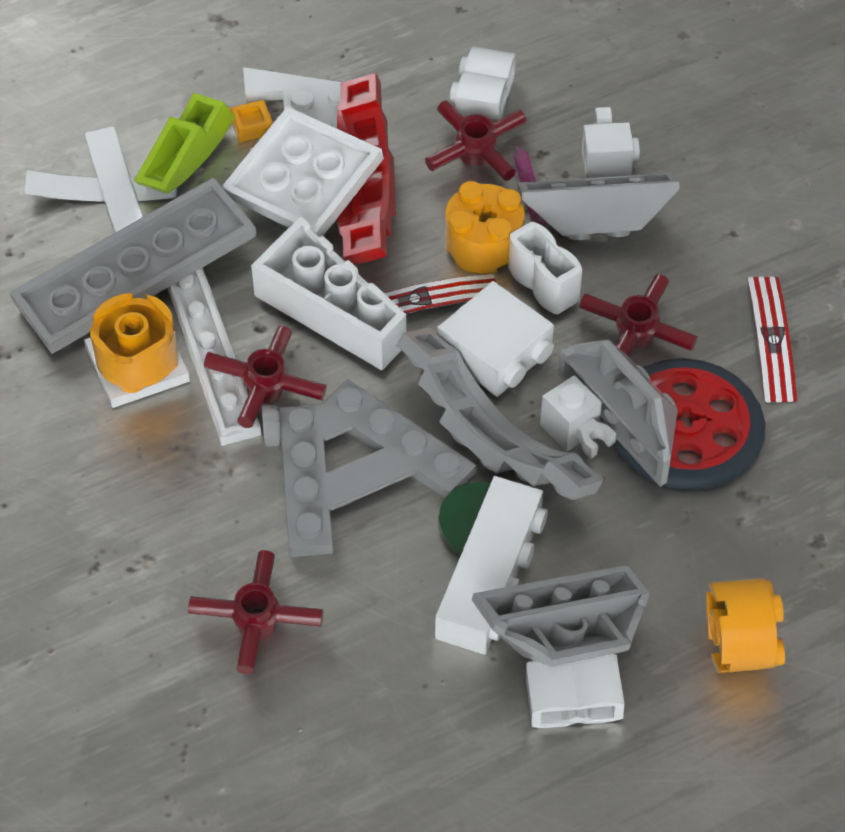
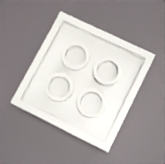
[222,106,384,237]

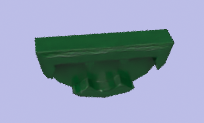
[438,481,491,556]

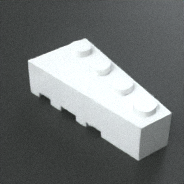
[251,216,406,371]

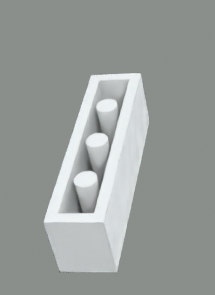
[435,476,548,655]

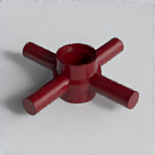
[425,100,526,181]
[579,274,698,356]
[204,326,327,428]
[188,550,324,675]

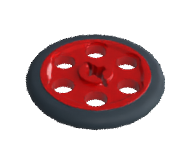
[614,358,766,490]

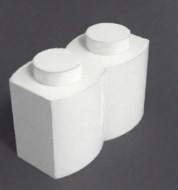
[450,47,516,122]
[508,221,582,315]
[526,654,624,728]

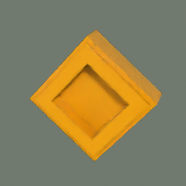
[229,100,273,143]

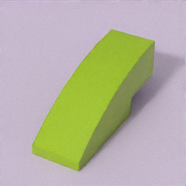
[134,93,235,194]

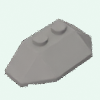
[517,172,679,240]
[558,340,678,487]
[472,565,650,667]

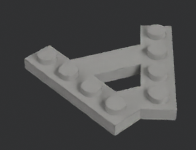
[279,379,476,557]

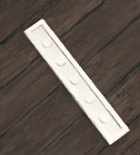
[167,267,261,446]

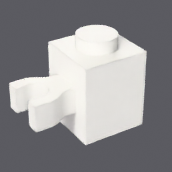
[581,107,640,178]
[540,375,616,459]

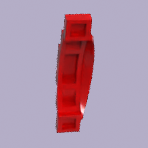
[336,73,396,265]

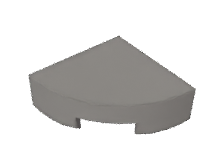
[262,405,281,447]

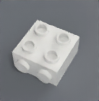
[437,281,554,397]

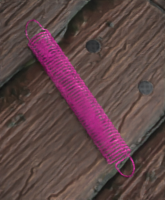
[514,145,546,227]

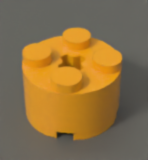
[445,181,525,274]
[90,293,178,393]
[706,578,785,673]

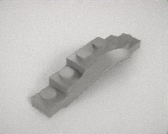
[397,328,603,500]

